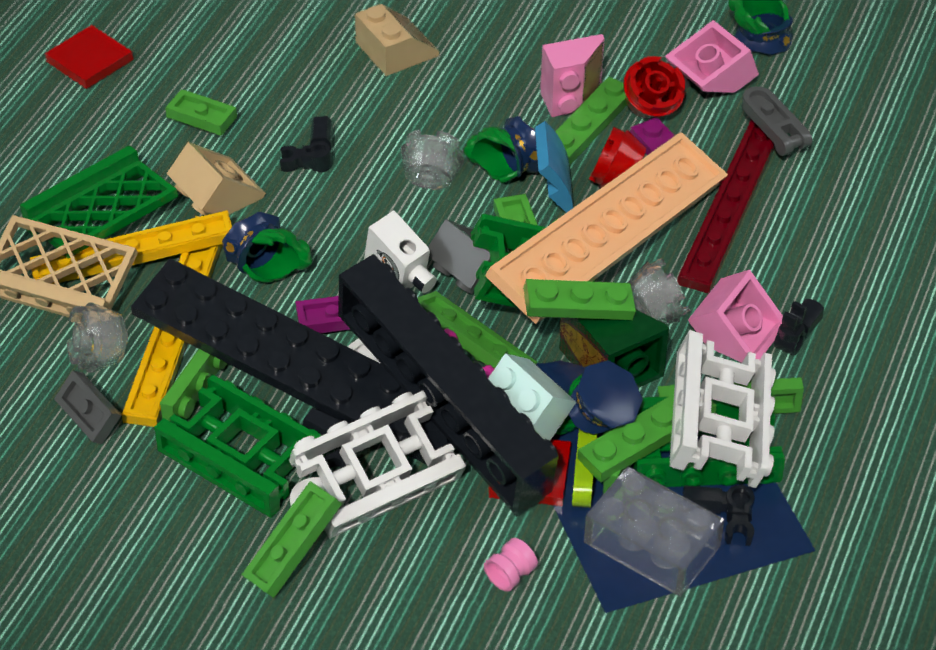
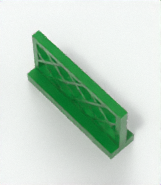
[20,145,178,258]

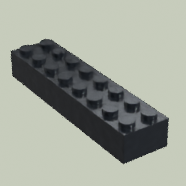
[338,254,558,517]

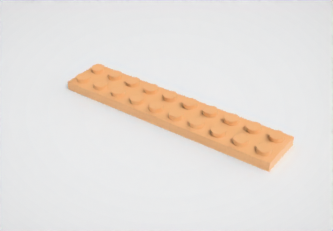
[485,132,728,324]

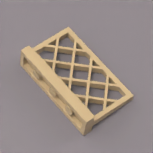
[0,215,138,328]

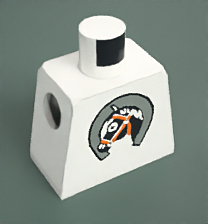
[364,210,437,294]

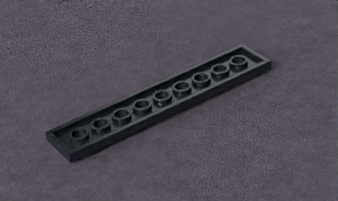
[131,258,457,467]

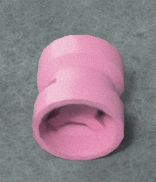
[484,538,538,592]

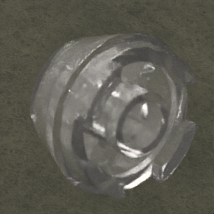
[401,129,465,190]
[627,258,691,324]
[67,302,128,373]

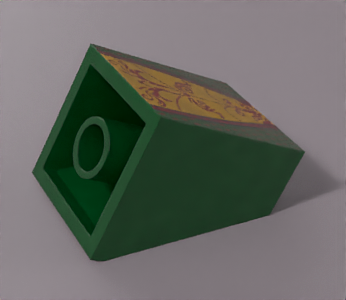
[559,309,669,388]

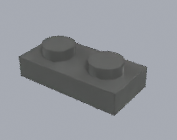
[54,370,121,444]

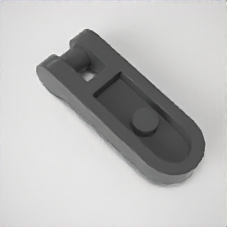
[742,86,812,156]

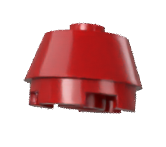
[624,56,685,119]
[589,127,647,189]

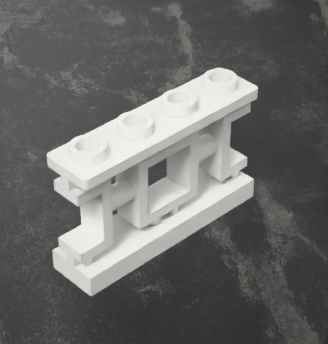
[669,330,776,488]
[289,391,466,539]

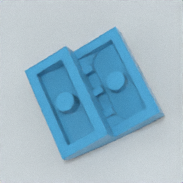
[535,121,573,213]

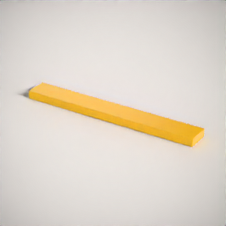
[121,216,223,427]

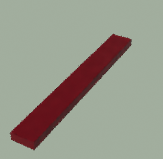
[677,119,775,294]

